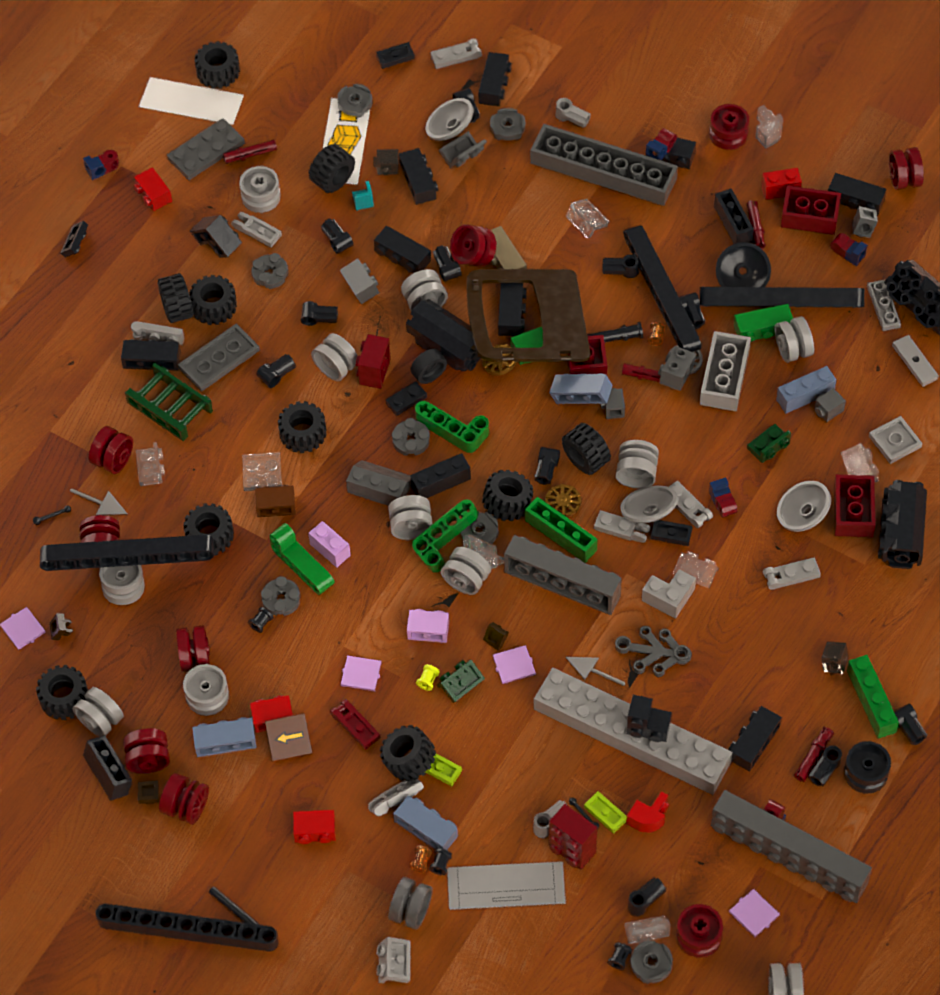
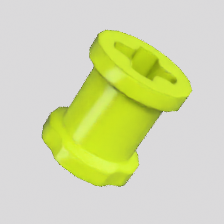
[416,664,440,691]

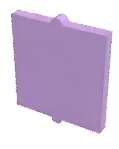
[0,607,46,650]
[493,645,536,684]
[341,656,381,691]
[729,889,779,937]

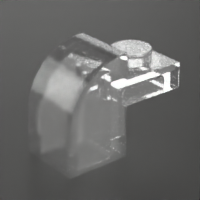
[756,105,783,149]

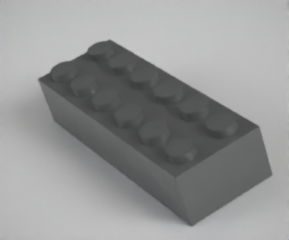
[504,535,622,615]

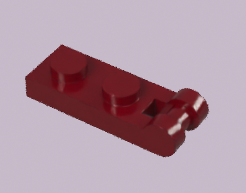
[330,699,381,750]

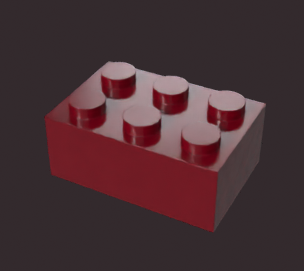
[781,185,841,235]
[834,474,876,537]
[549,803,597,870]

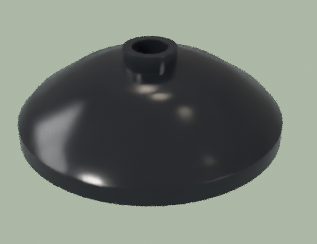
[716,242,771,287]

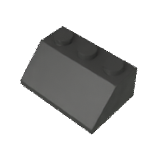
[346,460,411,506]

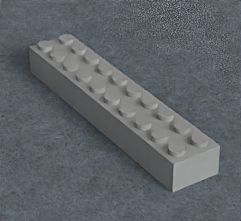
[534,667,732,795]

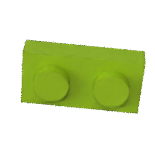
[425,754,462,786]
[584,791,627,834]

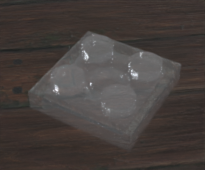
[242,452,282,491]

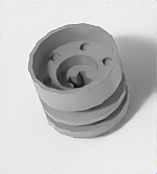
[616,440,659,489]

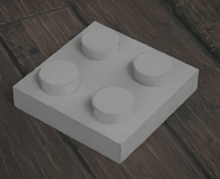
[869,416,923,464]

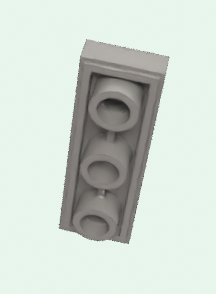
[867,280,901,331]
[892,335,939,387]

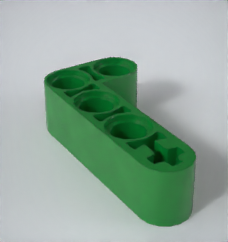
[415,401,489,453]
[412,499,478,573]
[269,523,335,595]

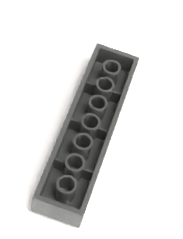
[530,124,678,206]
[711,790,872,904]

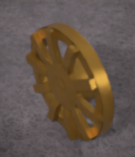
[482,344,516,375]
[545,484,581,517]

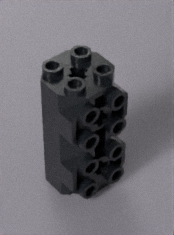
[884,260,940,335]
[406,299,481,371]
[878,480,927,569]

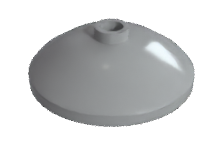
[426,98,474,141]
[777,481,831,532]
[620,485,678,523]

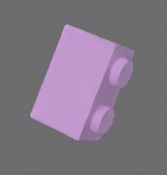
[308,521,351,567]
[407,609,449,643]

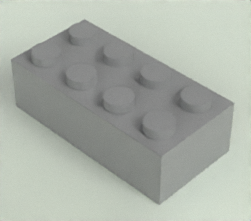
[700,331,751,411]

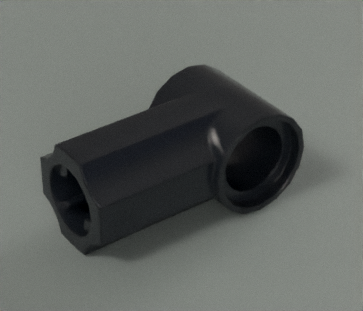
[452,88,480,123]
[321,218,354,254]
[433,245,462,282]
[602,254,639,279]
[679,292,705,329]
[301,301,338,326]
[257,354,296,388]
[535,446,560,485]
[894,704,927,745]
[808,746,842,787]
[628,877,666,916]

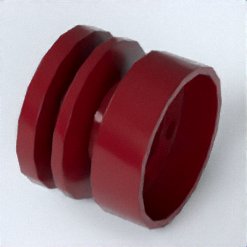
[79,515,120,543]
[159,773,209,825]

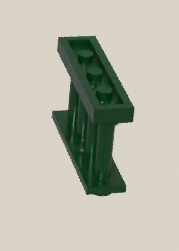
[125,363,213,441]

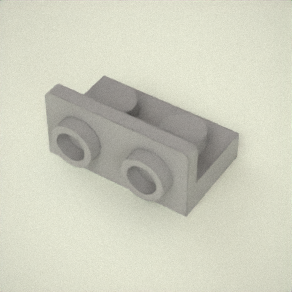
[377,937,410,983]

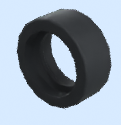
[410,349,447,384]

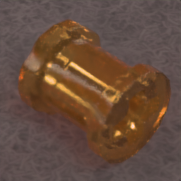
[647,322,666,346]
[410,846,433,873]

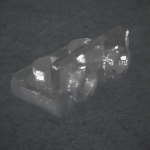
[566,199,610,238]
[136,442,165,486]
[841,443,879,483]
[463,534,504,569]
[672,551,719,589]
[624,916,670,944]

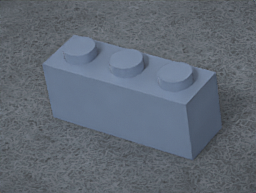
[776,366,836,414]
[549,373,613,404]
[192,717,257,757]
[393,795,458,850]

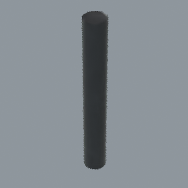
[209,886,260,925]

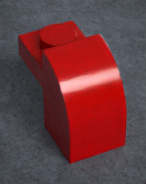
[626,791,670,833]

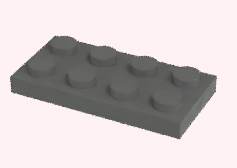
[167,118,245,180]
[178,323,260,392]

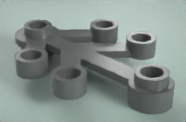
[615,626,692,677]

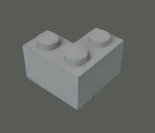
[642,569,696,619]

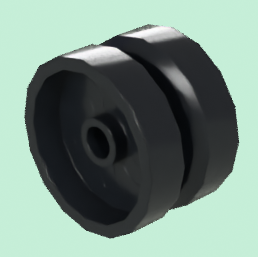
[844,741,891,794]

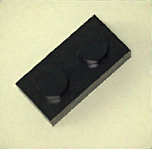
[376,42,415,69]
[60,221,88,258]
[386,381,427,416]
[651,520,693,546]

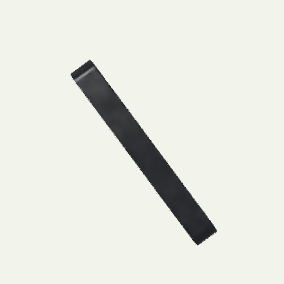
[623,225,702,352]
[699,287,865,308]
[39,535,214,571]
[95,904,279,951]

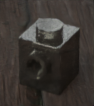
[373,149,399,175]
[821,641,849,674]

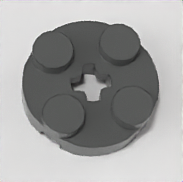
[337,84,373,118]
[490,108,526,140]
[252,253,289,289]
[392,418,430,456]
[461,511,499,550]
[261,576,300,616]
[631,940,673,984]

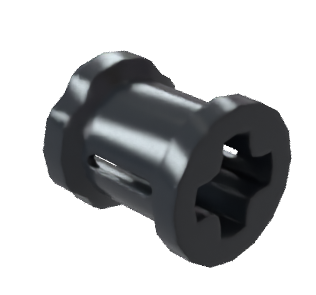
[248,607,274,633]
[429,848,452,875]
[607,942,632,970]

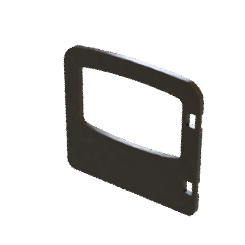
[466,269,590,362]

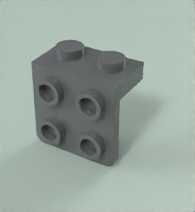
[439,131,487,168]

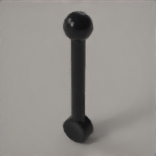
[33,505,71,525]
[569,797,599,830]

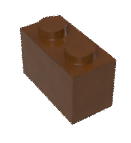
[255,485,296,517]

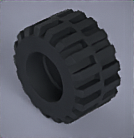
[195,41,240,89]
[308,144,355,193]
[158,273,193,323]
[189,275,237,325]
[278,401,326,453]
[562,423,611,475]
[482,470,534,521]
[183,503,234,556]
[36,665,88,720]
[380,725,436,781]

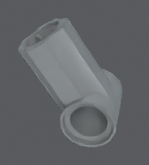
[555,98,591,127]
[533,800,566,838]

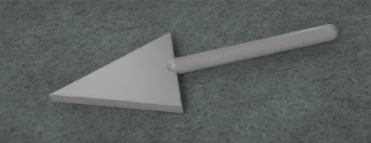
[70,489,128,515]
[566,657,625,686]

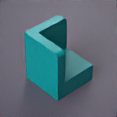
[352,181,374,210]

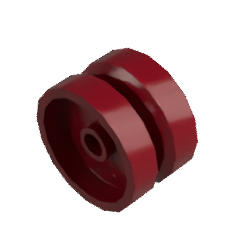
[709,104,749,150]
[889,147,924,190]
[450,225,497,267]
[88,426,134,474]
[176,625,210,672]
[123,728,170,774]
[676,904,723,958]

